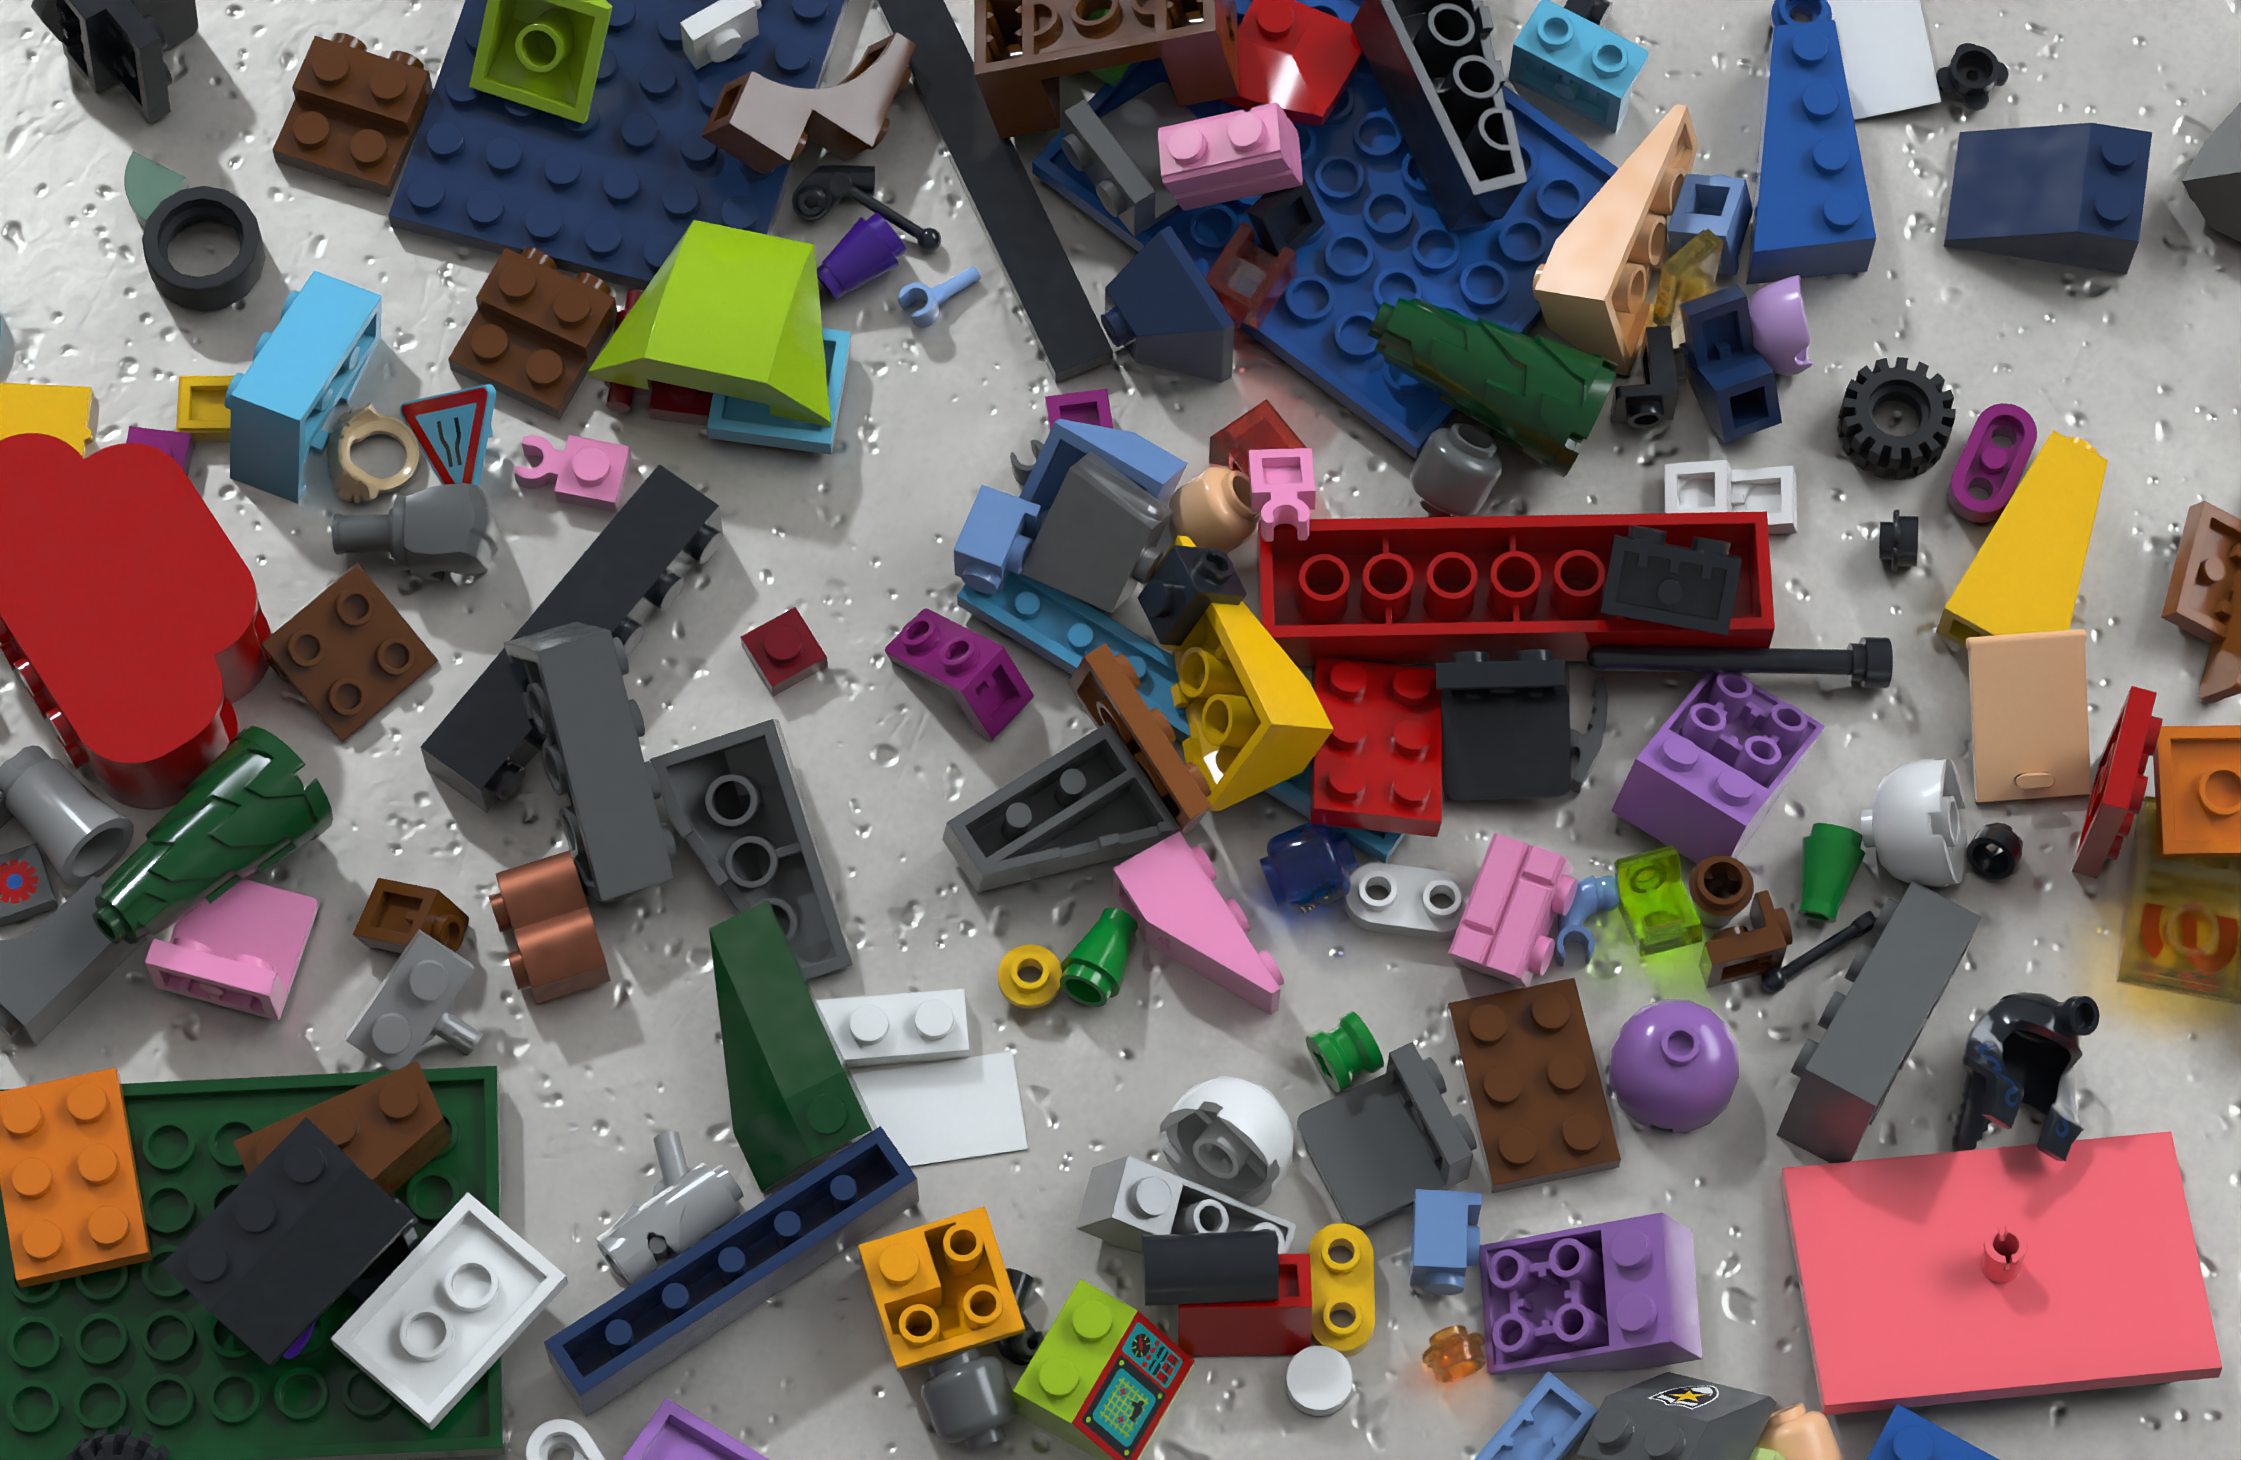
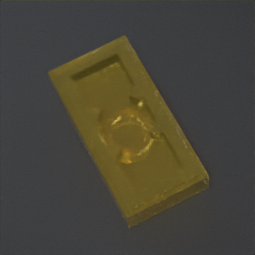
[1653,228,1724,332]

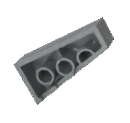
[504,622,677,901]
[1776,881,1982,1163]

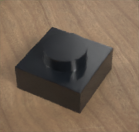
[1246,178,1325,263]

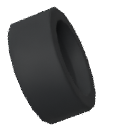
[142,186,265,311]

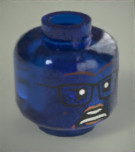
[1259,822,1359,914]

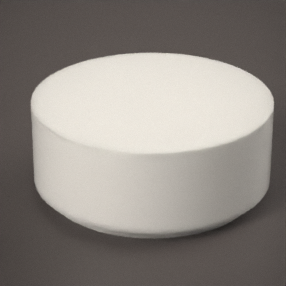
[1286,1346,1353,1416]

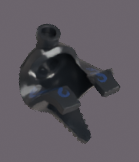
[1952,992,2100,1161]

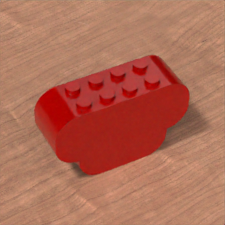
[0,433,271,810]

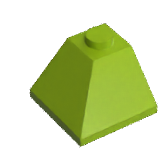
[469,0,613,124]

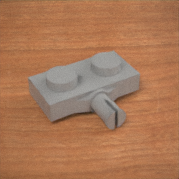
[345,929,482,1071]

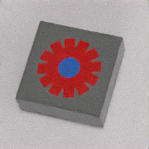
[0,843,58,927]

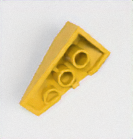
[1148,535,1334,811]

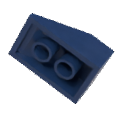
[1944,123,2152,274]

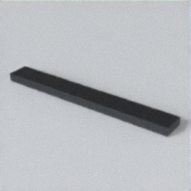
[873,0,1113,383]

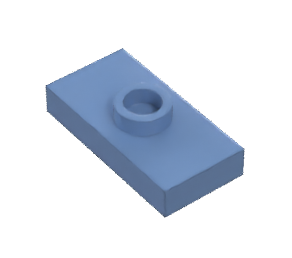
[1474,1371,1598,1460]

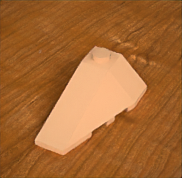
[1533,104,1699,376]

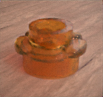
[1422,1325,1486,1382]

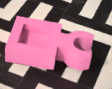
[514,435,631,513]
[1248,448,1316,541]

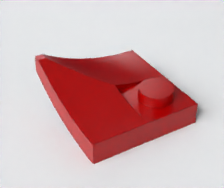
[1219,0,1365,126]

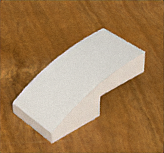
[1665,460,1797,534]

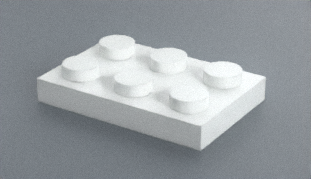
[331,1192,568,1430]

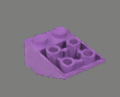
[1611,672,1825,864]
[1480,1212,1702,1375]

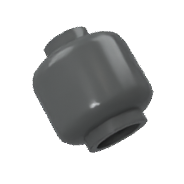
[1410,423,1502,517]
[921,1347,1019,1452]

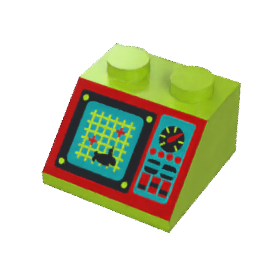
[1013,1279,1195,1460]

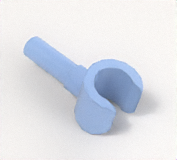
[898,266,981,327]

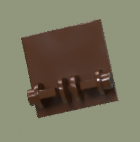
[260,563,439,742]

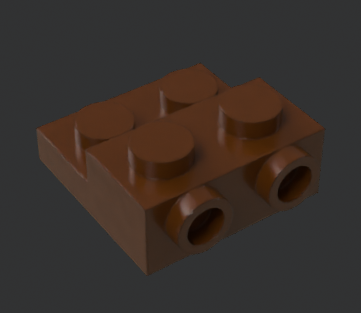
[272,33,433,197]
[448,247,617,420]

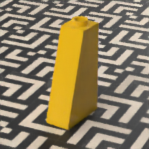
[1936,430,2108,650]

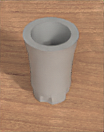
[0,745,134,887]

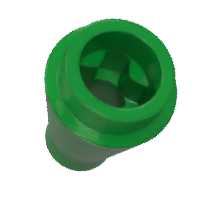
[1798,823,1866,923]
[1060,908,1138,1007]

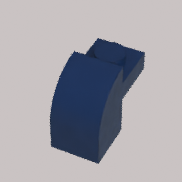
[1679,285,1782,443]

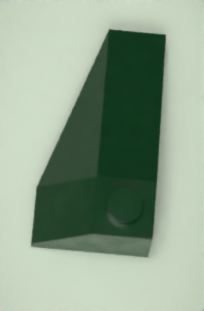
[709,900,877,1193]

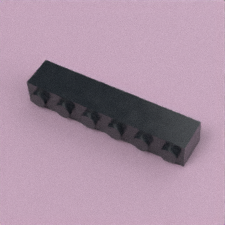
[421,464,723,813]

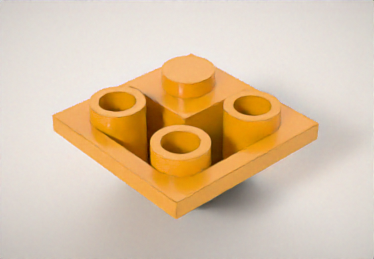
[858,1206,1025,1372]

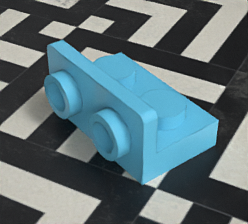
[1508,0,1648,133]

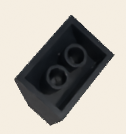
[162,1117,414,1367]

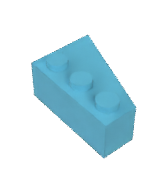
[225,270,382,504]

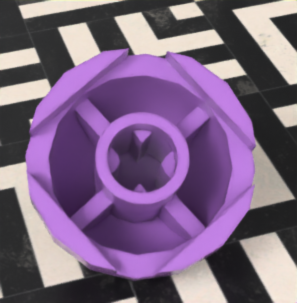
[1609,999,1739,1133]

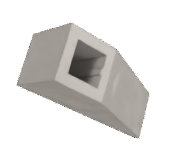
[1076,1155,1296,1254]

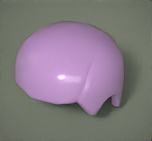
[1748,275,1813,376]

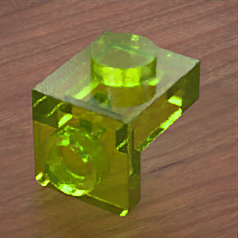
[1614,846,1702,957]

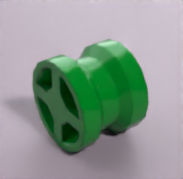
[1306,1011,1384,1093]

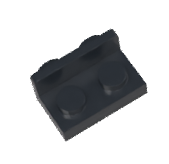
[1601,525,1742,635]

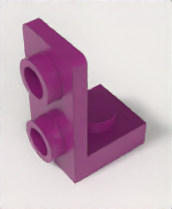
[885,608,1034,741]

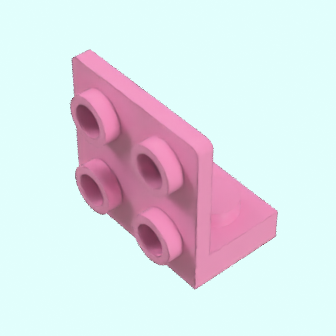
[144,879,319,1021]

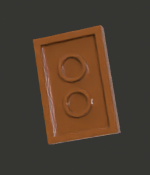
[1068,643,1212,836]

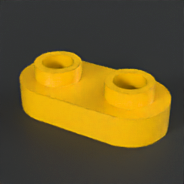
[1308,1223,1375,1358]

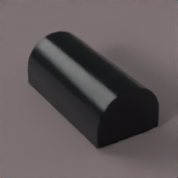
[1141,1230,1279,1306]

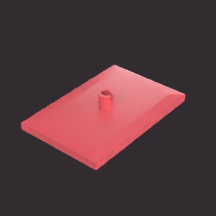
[1781,1131,2222,1415]

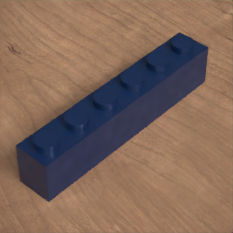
[544,1126,919,1417]

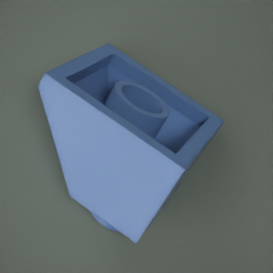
[1019,419,1188,543]

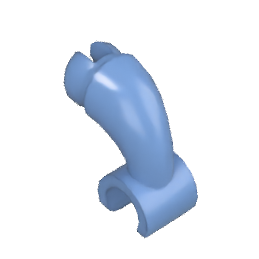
[1554,875,1619,966]

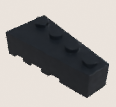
[1350,0,1527,232]

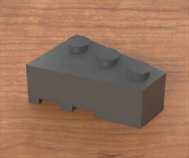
[942,722,1180,893]

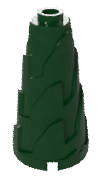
[1367,297,1619,478]
[92,725,333,944]

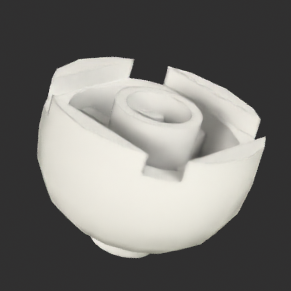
[1861,758,1968,888]
[1160,1076,1294,1207]

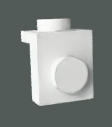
[680,0,762,70]

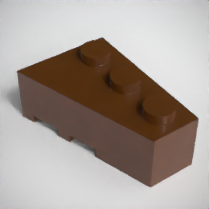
[233,1061,451,1195]

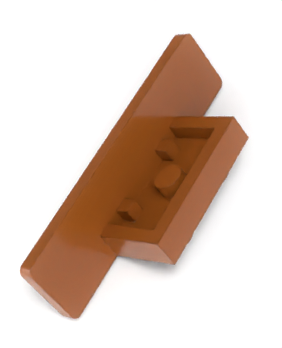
[2161,500,2241,704]

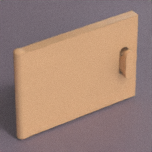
[1966,629,2091,803]

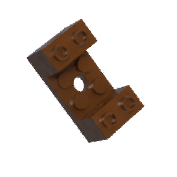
[974,0,1239,139]

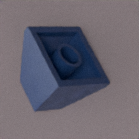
[1100,226,1235,383]

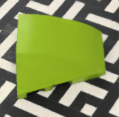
[587,220,831,427]

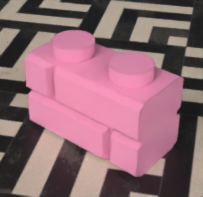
[1158,102,1303,211]
[1448,833,1578,988]

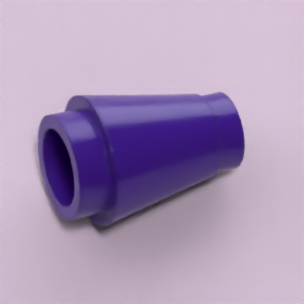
[817,212,908,300]

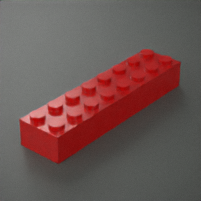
[1256,511,1775,666]

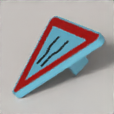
[400,384,496,487]

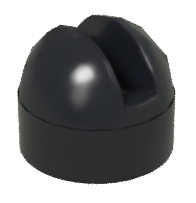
[1966,822,2023,880]

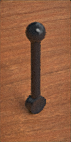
[828,172,941,252]
[1761,911,1877,993]

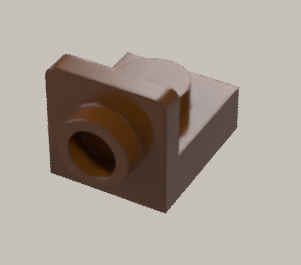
[352,878,469,953]
[1699,890,1793,989]

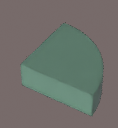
[124,151,189,227]

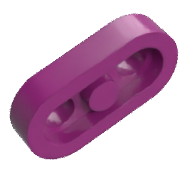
[1948,403,2037,523]

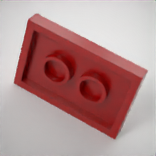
[1310,656,1442,837]
[2072,686,2163,879]

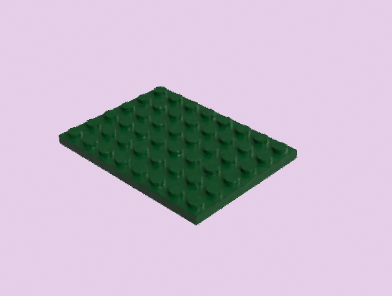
[0,1066,505,1460]

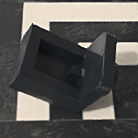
[1610,326,1686,428]
[1137,545,1247,646]

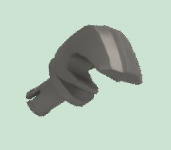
[332,483,500,582]

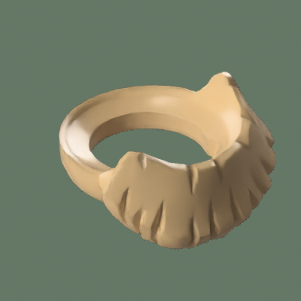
[327,402,420,504]

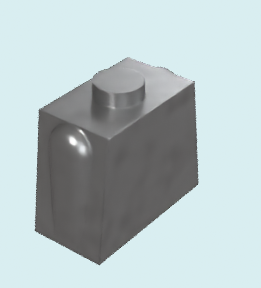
[1021,451,1173,613]

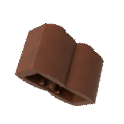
[489,850,611,1004]

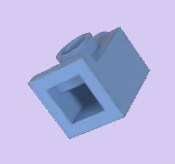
[1667,173,1753,275]
[953,485,1041,594]
[1410,1189,1482,1295]

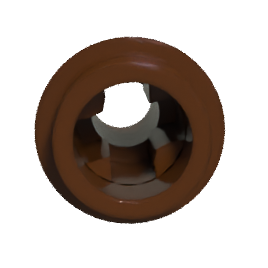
[1689,855,1754,929]

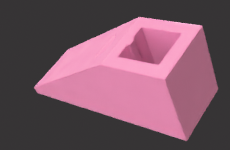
[1113,831,1284,1015]

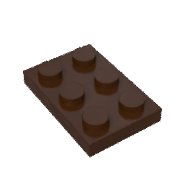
[1447,978,1621,1193]

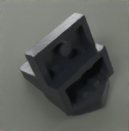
[31,0,199,123]

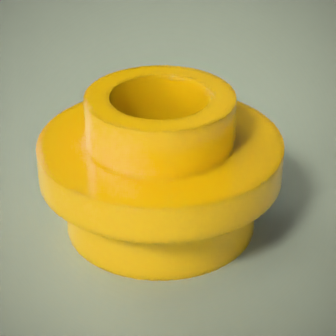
[998,944,1062,1009]

